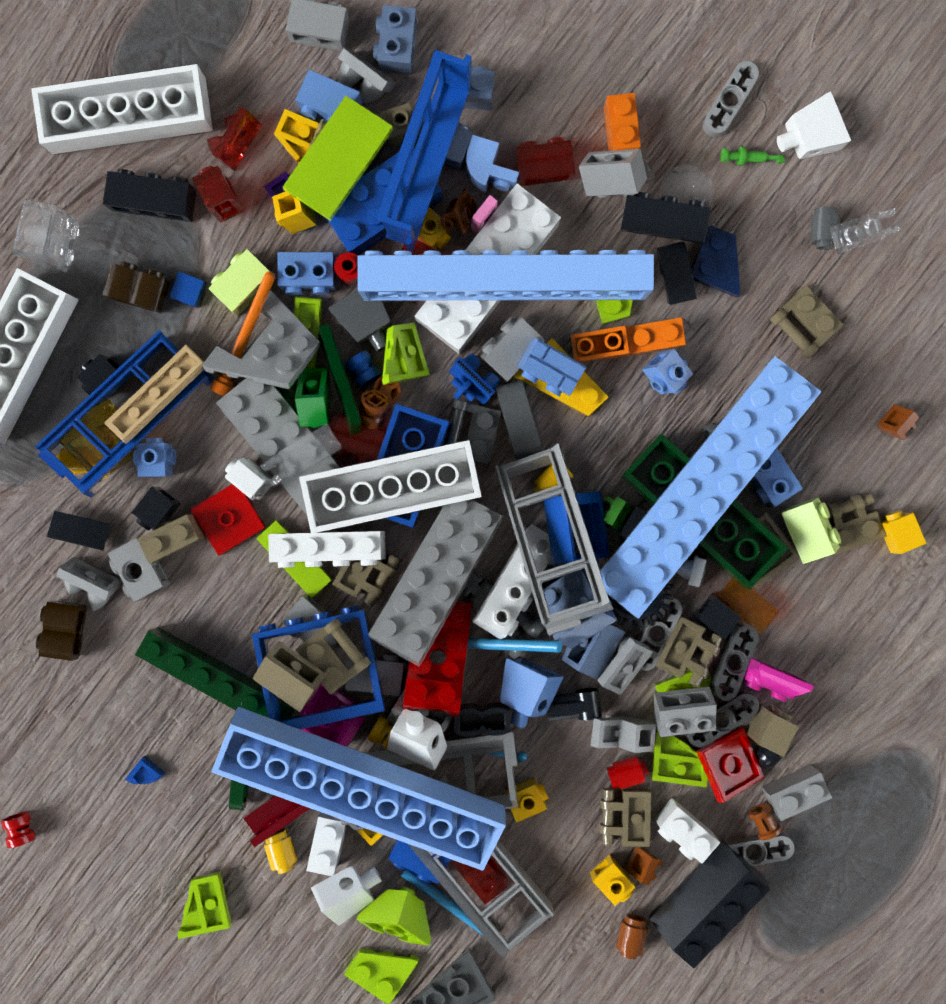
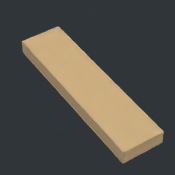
[104,345,204,444]

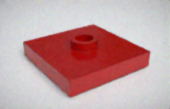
[190,484,266,556]
[696,727,765,803]

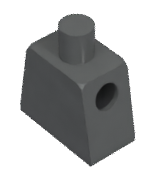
[328,290,392,352]

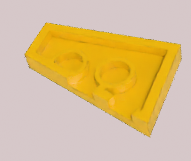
[512,338,608,417]

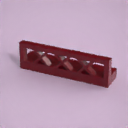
[244,795,310,848]

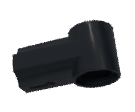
[548,688,602,721]

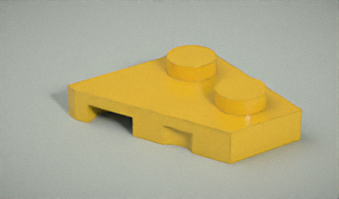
[274,109,319,164]

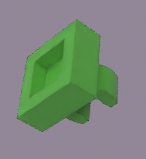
[603,496,633,531]

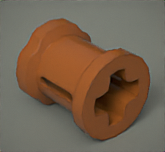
[747,803,782,840]

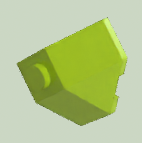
[356,887,431,946]

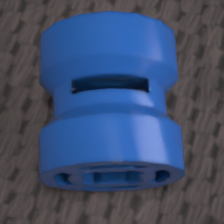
[345,350,382,388]

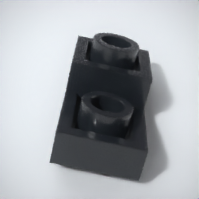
[656,241,697,305]
[46,511,111,551]

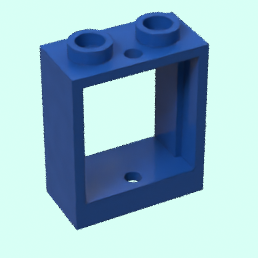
[544,491,609,565]

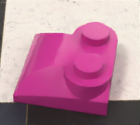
[743,658,814,702]
[299,683,366,747]

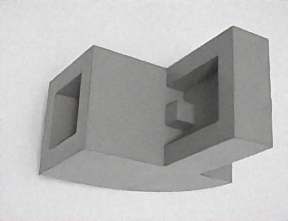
[591,715,657,753]

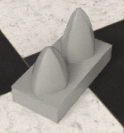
[338,48,396,103]
[56,557,122,611]
[676,557,708,588]
[597,636,653,695]

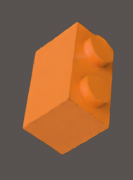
[603,93,641,151]

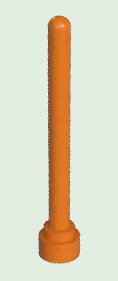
[210,271,275,396]

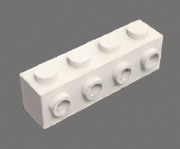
[472,524,552,639]
[268,531,386,568]

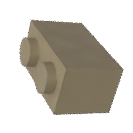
[137,514,207,564]
[253,641,326,712]
[746,703,799,757]

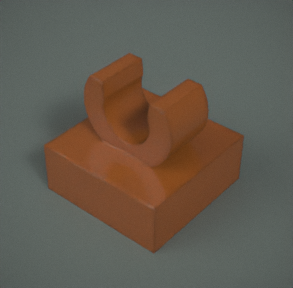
[877,404,919,441]
[625,847,663,885]

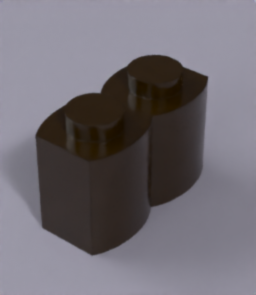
[102,261,170,314]
[36,600,87,661]

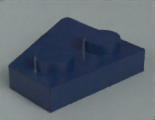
[691,225,740,297]

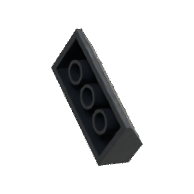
[649,839,770,969]

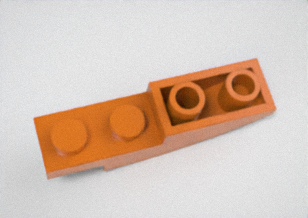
[571,317,686,362]

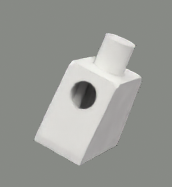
[777,92,851,159]
[387,709,447,771]
[311,866,382,926]

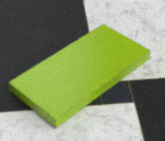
[283,96,393,221]

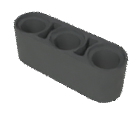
[495,380,542,460]

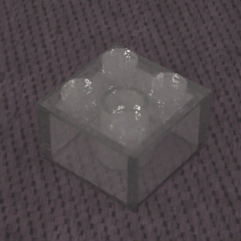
[12,198,79,273]

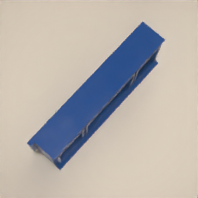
[376,50,472,253]
[35,330,214,498]

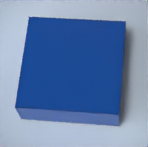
[169,271,206,308]

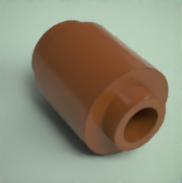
[616,914,648,959]

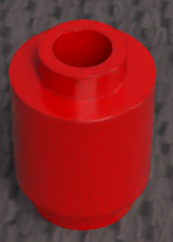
[334,252,358,285]
[606,755,649,790]

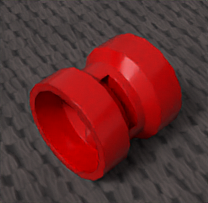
[1,811,36,848]

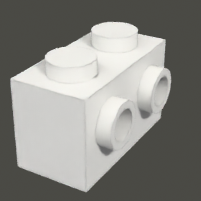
[654,798,720,864]

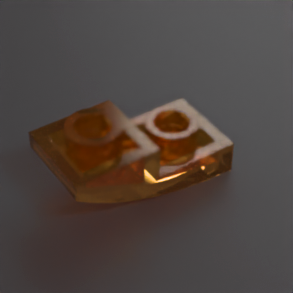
[717,578,779,634]

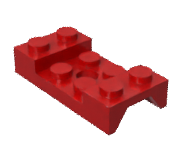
[403,601,472,717]

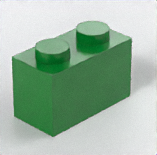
[295,367,332,428]

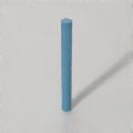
[467,638,562,653]
[400,869,483,935]

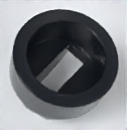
[756,746,782,768]

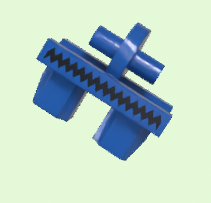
[449,353,500,406]

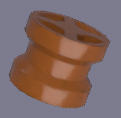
[373,376,402,405]

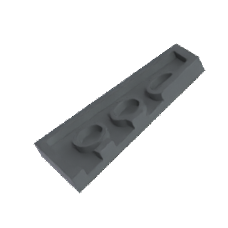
[407,947,495,1004]

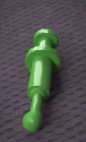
[720,146,785,166]

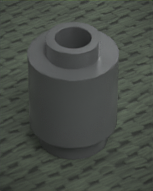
[810,207,840,250]

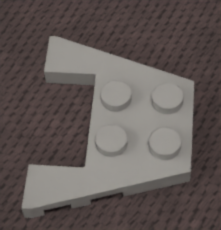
[202,290,320,389]

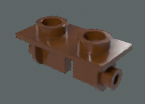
[441,188,477,234]

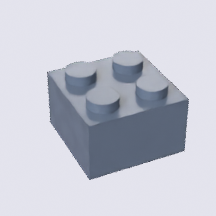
[543,568,617,649]

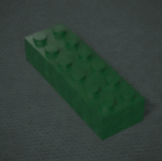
[621,433,788,590]

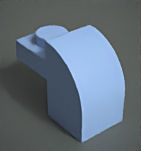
[466,135,519,193]

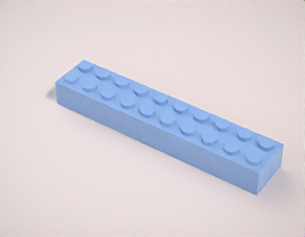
[358,250,654,301]
[600,356,822,619]
[211,707,506,871]

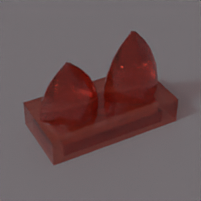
[207,107,262,171]

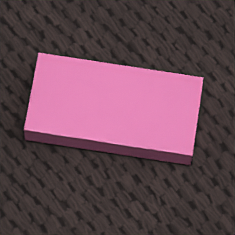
[471,195,498,234]

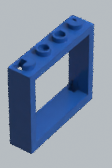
[252,605,386,729]

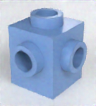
[642,349,693,394]
[133,438,176,477]

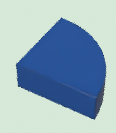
[125,756,166,784]

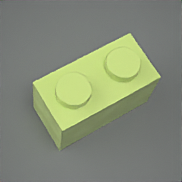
[208,249,276,316]
[781,497,841,564]

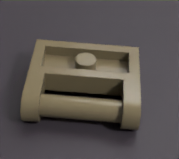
[769,285,843,359]
[295,617,372,695]

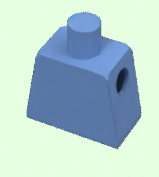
[500,657,563,728]

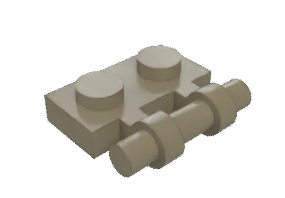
[827,493,886,555]
[332,554,400,607]
[656,616,722,688]
[600,788,651,847]

